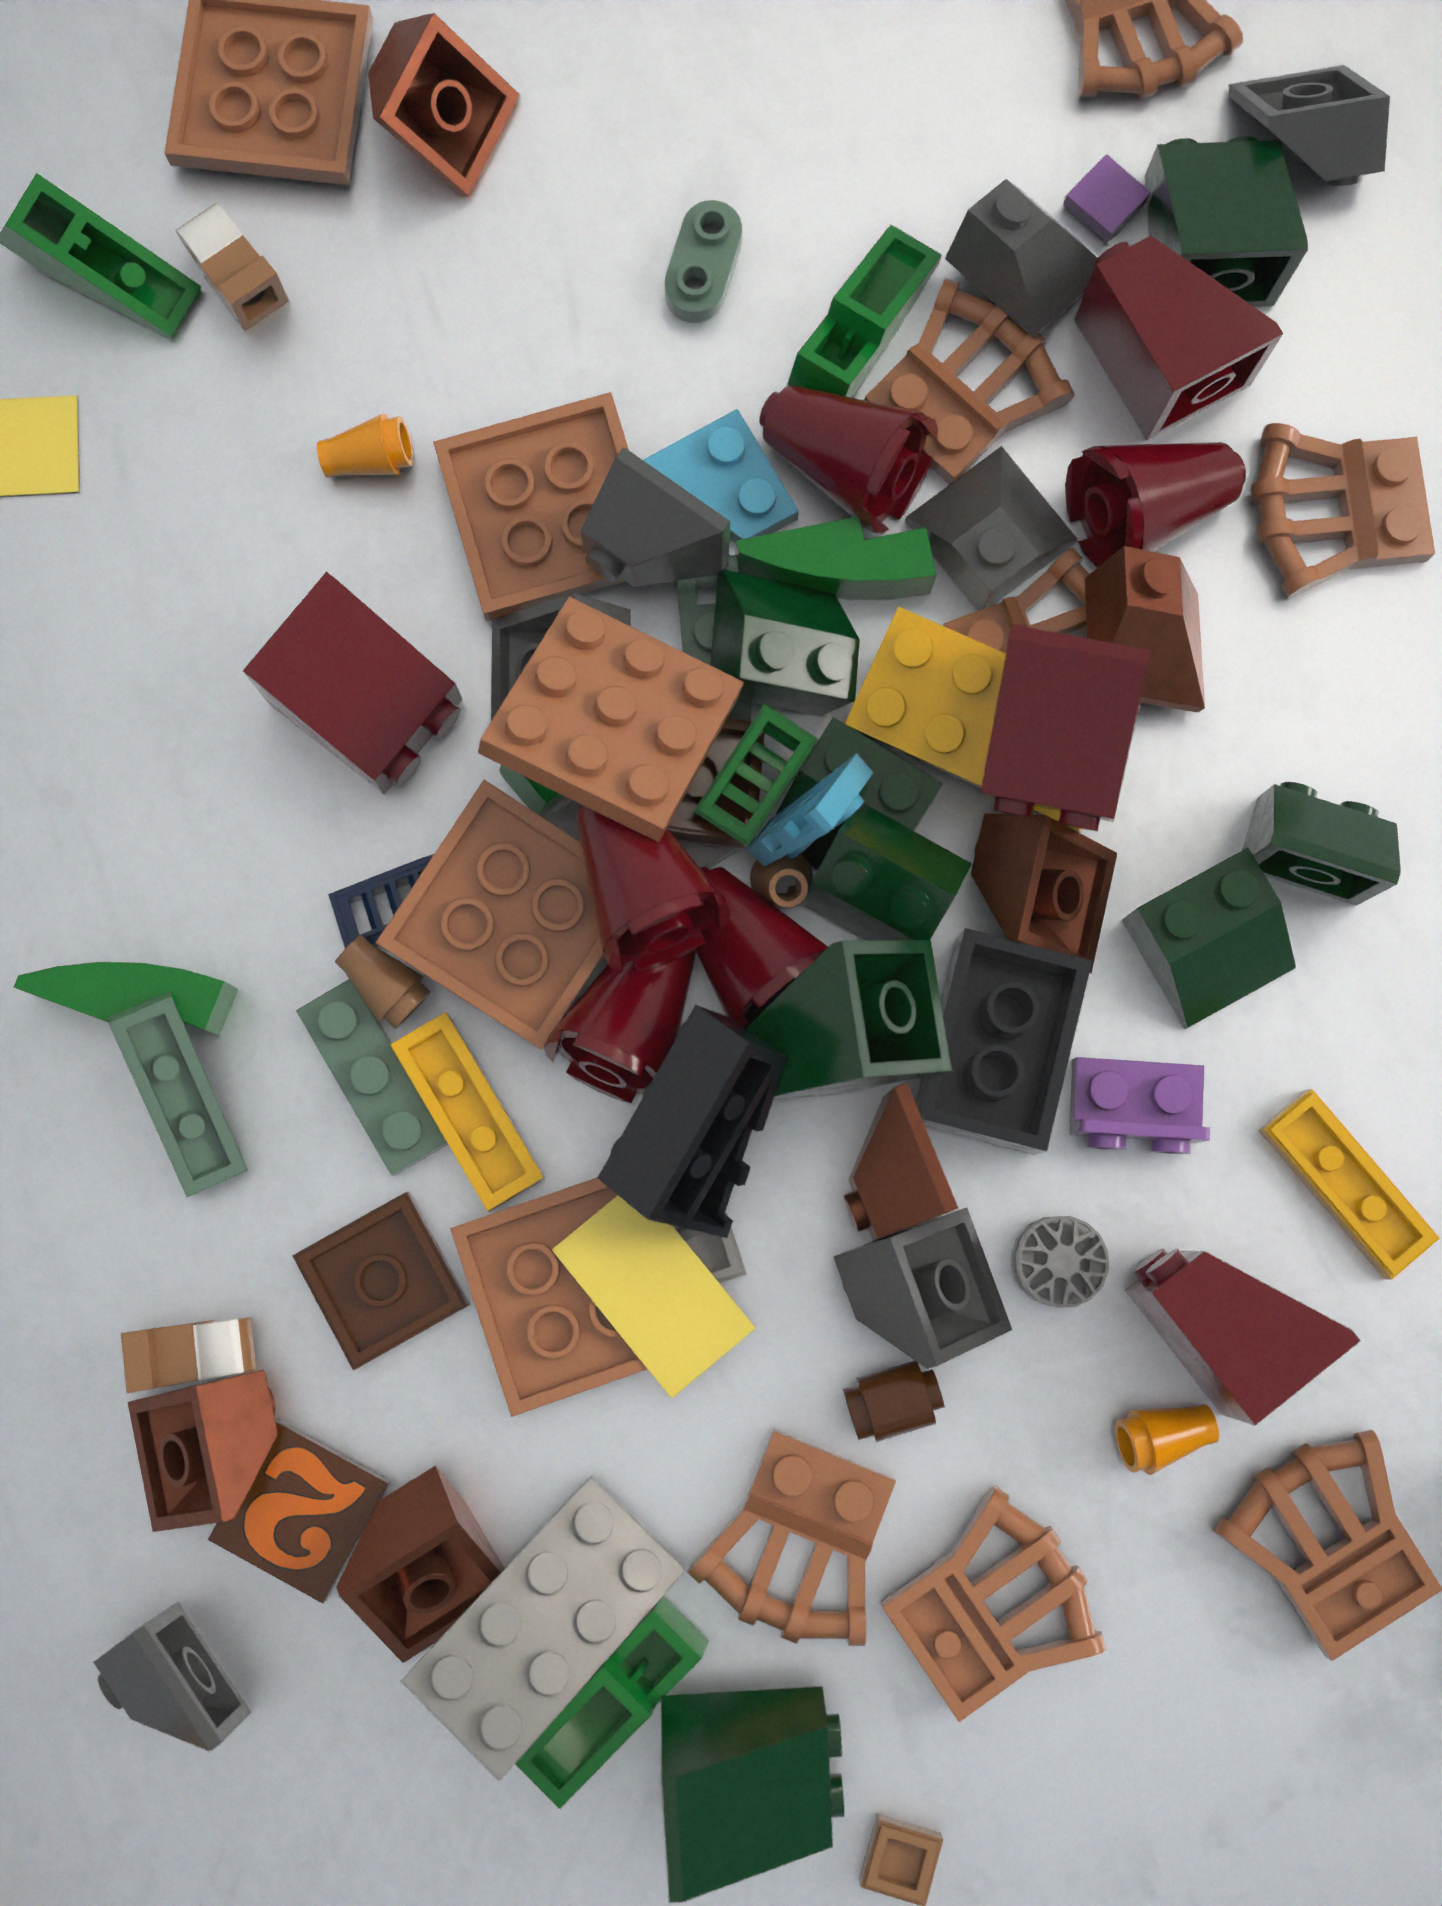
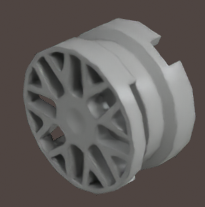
[1011,1216,1109,1308]

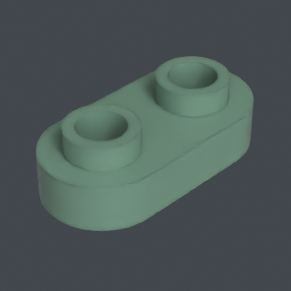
[665,200,742,323]

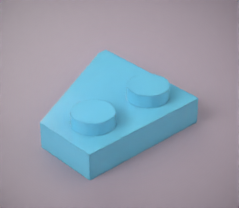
[643,409,799,542]
[747,753,874,867]

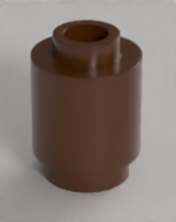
[843,1360,945,1442]

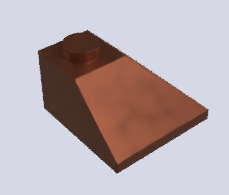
[368,13,520,197]
[1084,546,1205,713]
[971,813,1118,974]
[843,1082,958,1239]
[127,1369,278,1532]
[336,1466,505,1663]

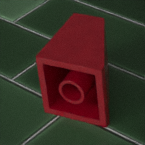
[1074,236,1284,440]
[243,572,463,794]
[981,624,1151,831]
[1125,1248,1361,1426]

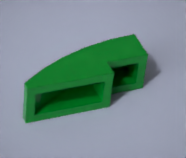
[787,224,942,398]
[736,516,937,600]
[14,962,238,1036]
[515,1596,709,1809]

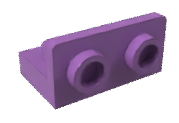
[1069,1057,1210,1154]

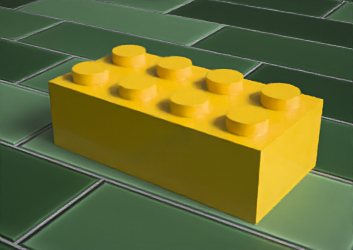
[845,606,1082,833]

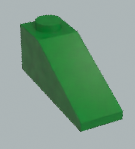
[0,173,202,339]

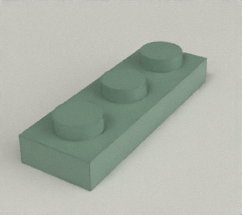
[296,979,448,1176]
[106,992,248,1197]

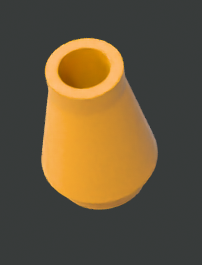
[317,413,414,478]
[1114,1404,1219,1475]

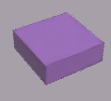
[1063,154,1151,243]

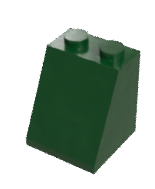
[1145,136,1308,307]
[747,940,952,1100]
[661,1686,844,1903]

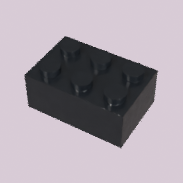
[915,928,1092,1155]

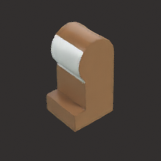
[176,203,289,332]
[121,1317,257,1393]

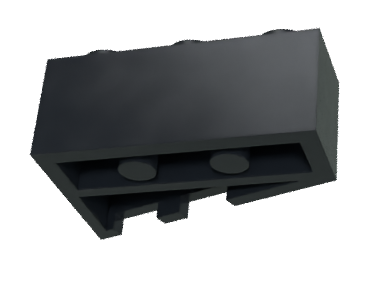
[598,1005,788,1238]

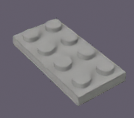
[400,1476,686,1780]

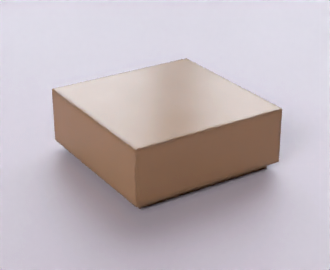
[859,1813,943,1906]

